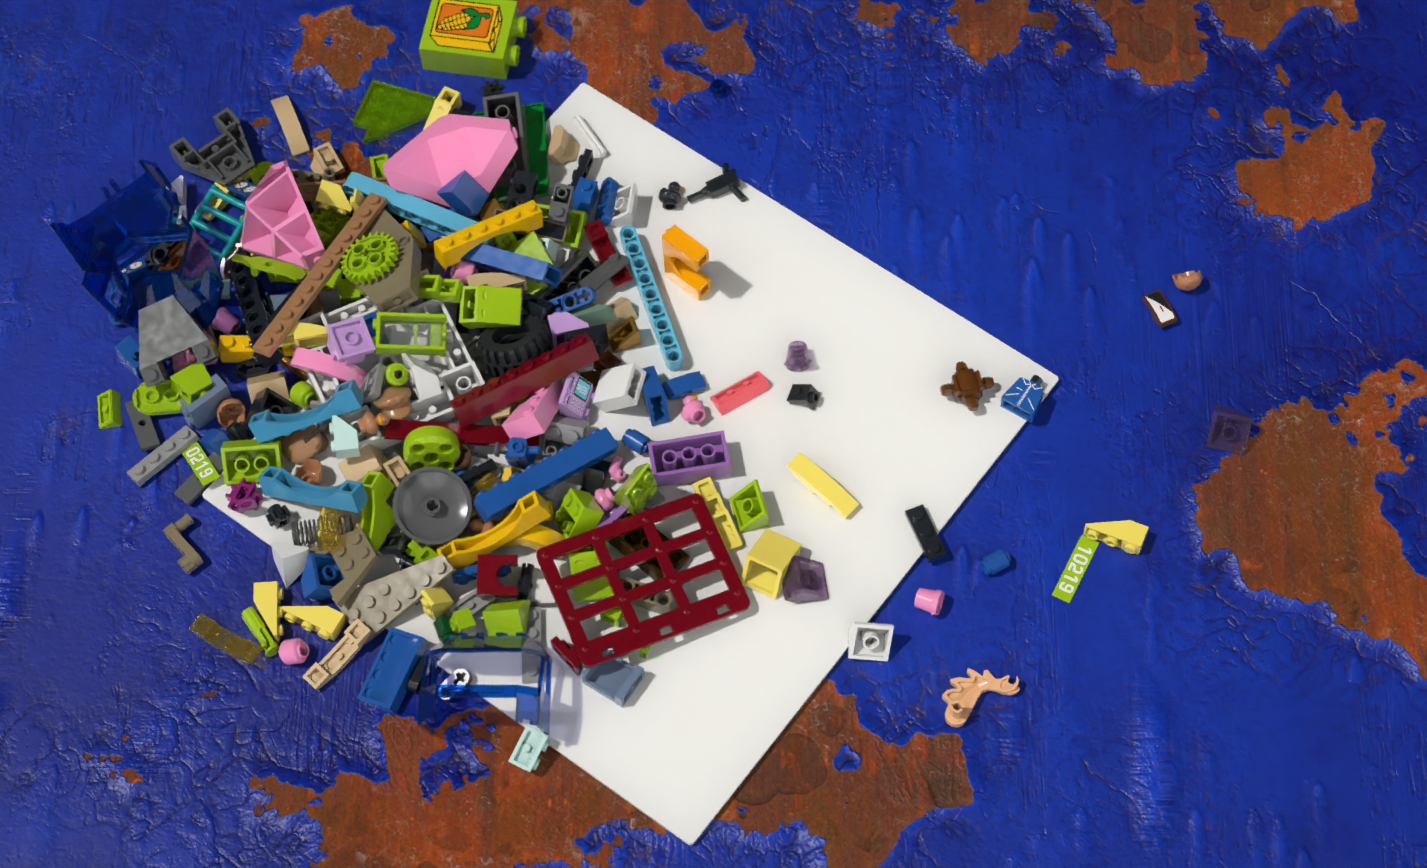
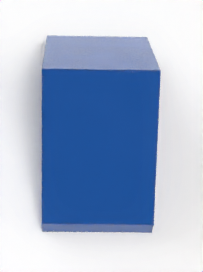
[199,428,231,457]

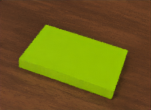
[506,231,562,296]

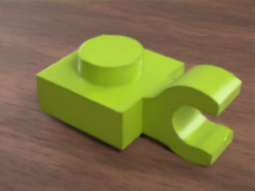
[405,540,438,564]

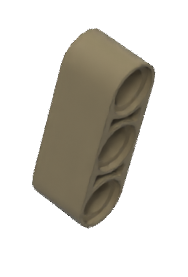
[621,578,673,614]

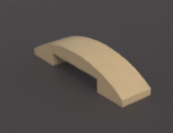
[271,95,310,158]
[302,618,372,690]

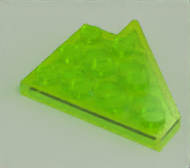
[352,80,437,144]

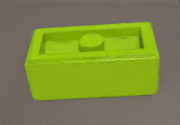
[97,389,123,430]

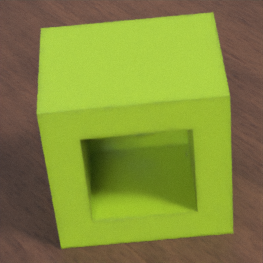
[450,607,476,637]

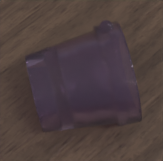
[784,341,812,372]

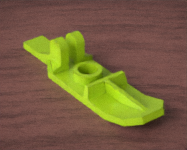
[232,253,306,281]

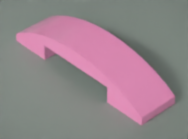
[289,347,367,388]

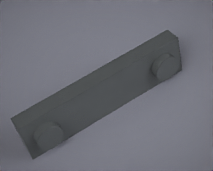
[563,253,630,304]

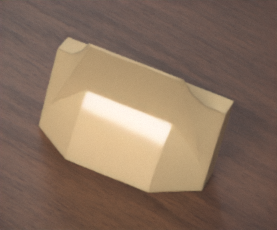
[547,125,580,165]
[310,142,345,176]
[382,455,413,490]

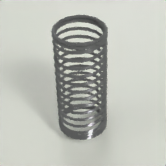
[291,515,353,546]

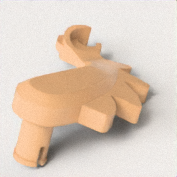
[942,668,1020,727]

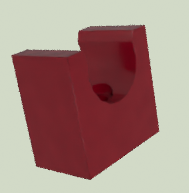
[477,554,518,598]

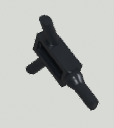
[687,163,747,203]

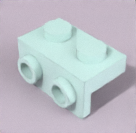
[508,725,550,773]

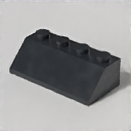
[535,250,606,321]

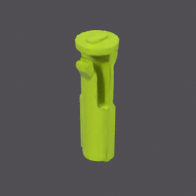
[241,606,280,657]

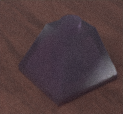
[1206,404,1253,455]
[782,555,829,604]

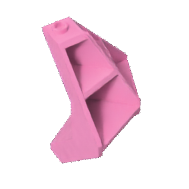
[383,114,518,208]
[240,159,325,271]

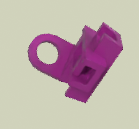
[225,477,263,514]

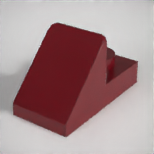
[550,636,581,676]

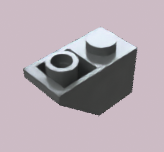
[547,183,574,226]

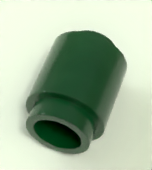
[433,614,458,645]

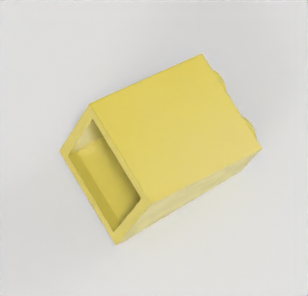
[741,528,802,599]

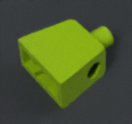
[170,361,214,404]

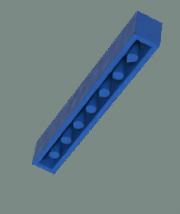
[473,427,619,523]

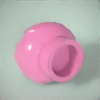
[681,395,706,423]
[592,487,616,512]

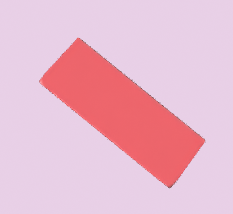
[710,371,770,415]

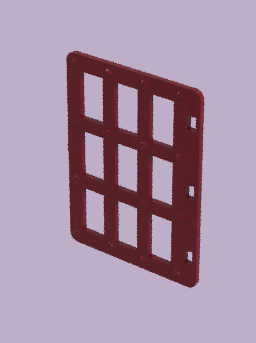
[536,493,750,668]

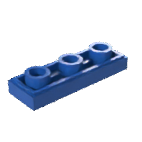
[452,565,512,585]

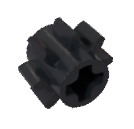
[226,421,249,441]
[265,504,291,528]

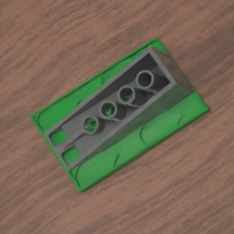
[473,92,550,203]

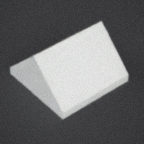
[607,182,638,228]
[848,621,894,662]

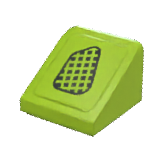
[494,232,518,250]

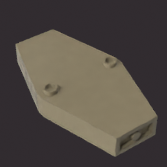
[352,208,422,312]

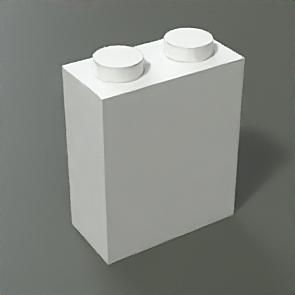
[592,363,647,412]

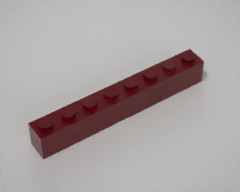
[449,333,600,428]

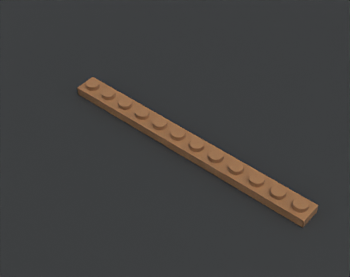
[253,193,387,357]

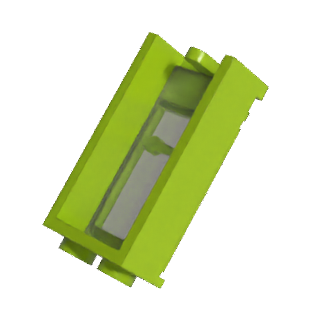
[372,312,446,357]

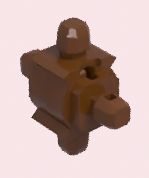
[940,361,994,412]

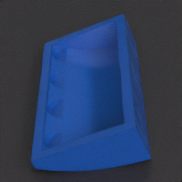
[357,627,430,715]

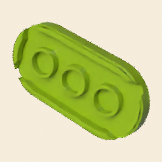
[132,380,190,416]

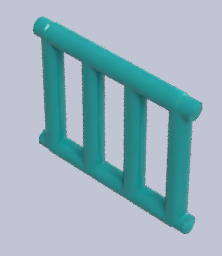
[185,184,246,262]

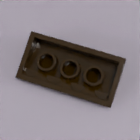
[607,513,690,581]

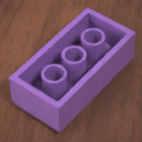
[647,430,731,487]

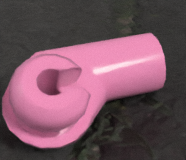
[608,455,626,482]

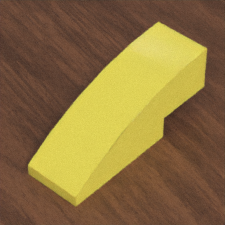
[279,322,328,348]

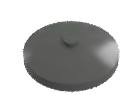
[393,466,472,545]

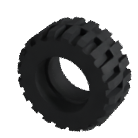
[477,314,554,377]

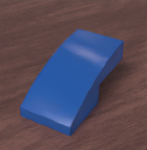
[662,371,707,401]

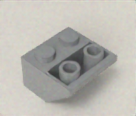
[542,415,589,457]

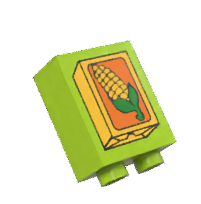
[419,0,527,80]

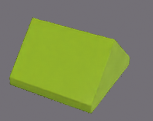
[729,479,769,533]
[482,599,530,640]

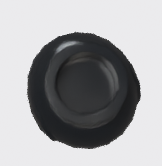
[658,181,682,210]

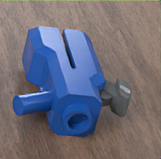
[494,437,542,469]

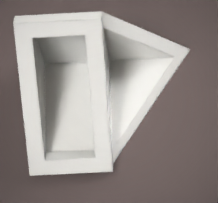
[271,542,310,589]

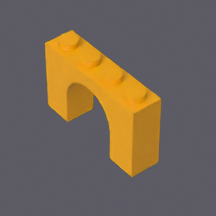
[662,224,711,301]

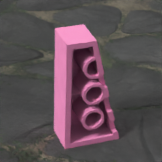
[502,379,564,439]

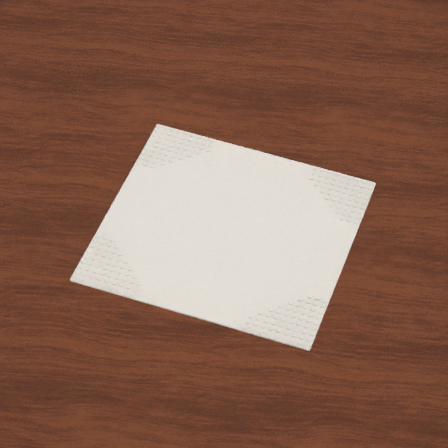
[203,83,1059,845]

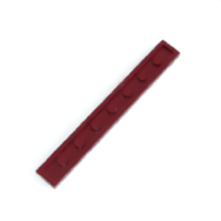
[384,419,539,447]

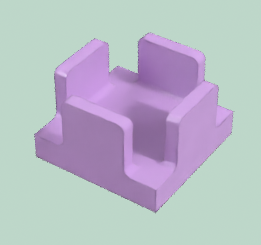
[325,316,376,366]

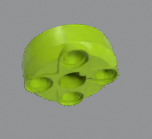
[403,426,460,471]

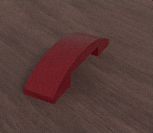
[584,220,633,288]

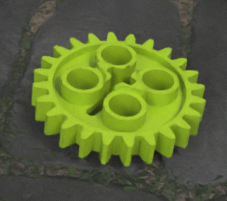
[340,231,400,285]

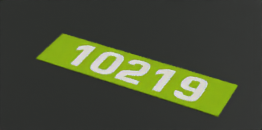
[181,441,220,486]
[1052,535,1100,603]

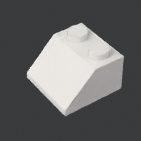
[401,353,443,401]

